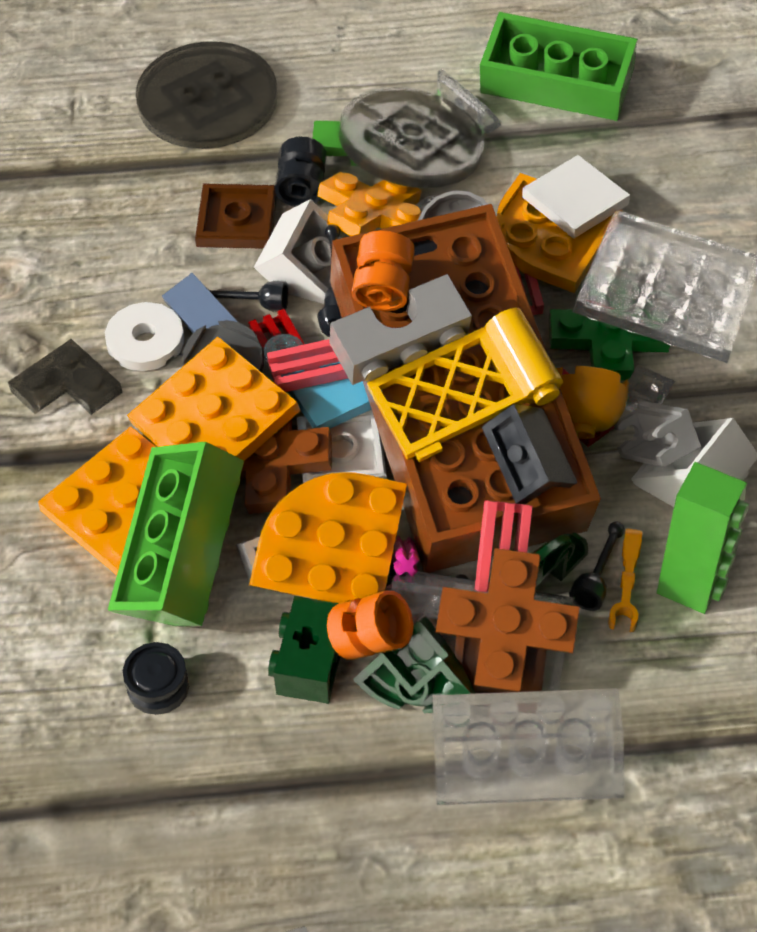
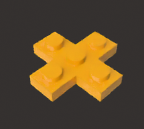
[317,172,422,236]

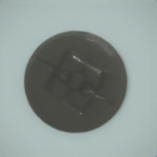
[135,41,278,149]
[338,87,484,188]

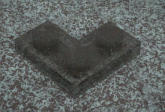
[8,339,123,415]

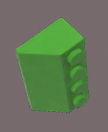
[108,442,244,626]

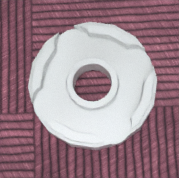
[105,302,184,371]

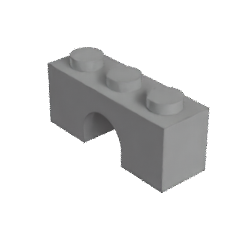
[329,274,472,385]

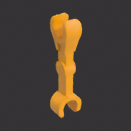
[608,528,643,632]

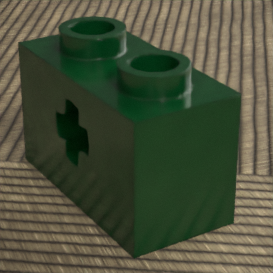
[268,596,341,704]

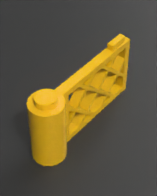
[367,307,563,462]

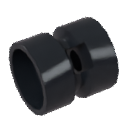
[275,136,327,207]

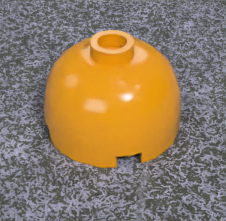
[556,366,629,439]

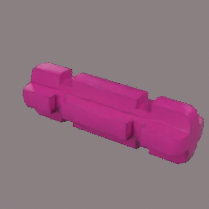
[392,535,420,577]

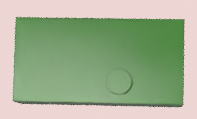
[480,12,637,121]

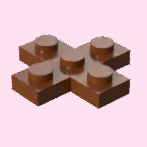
[240,419,332,514]
[436,548,580,693]

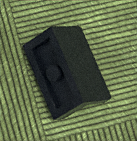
[482,404,577,504]

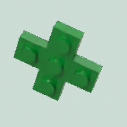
[548,282,671,381]

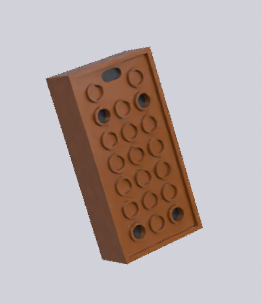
[330,204,601,573]

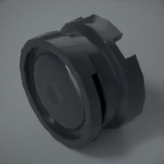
[122,642,190,715]

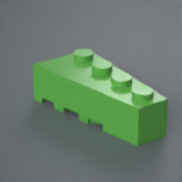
[656,462,749,614]

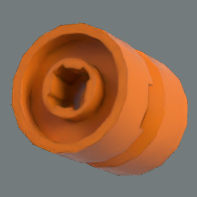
[352,230,415,311]
[327,590,413,660]

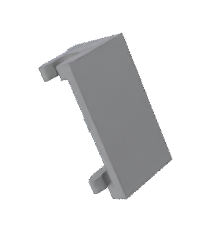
[614,401,701,468]

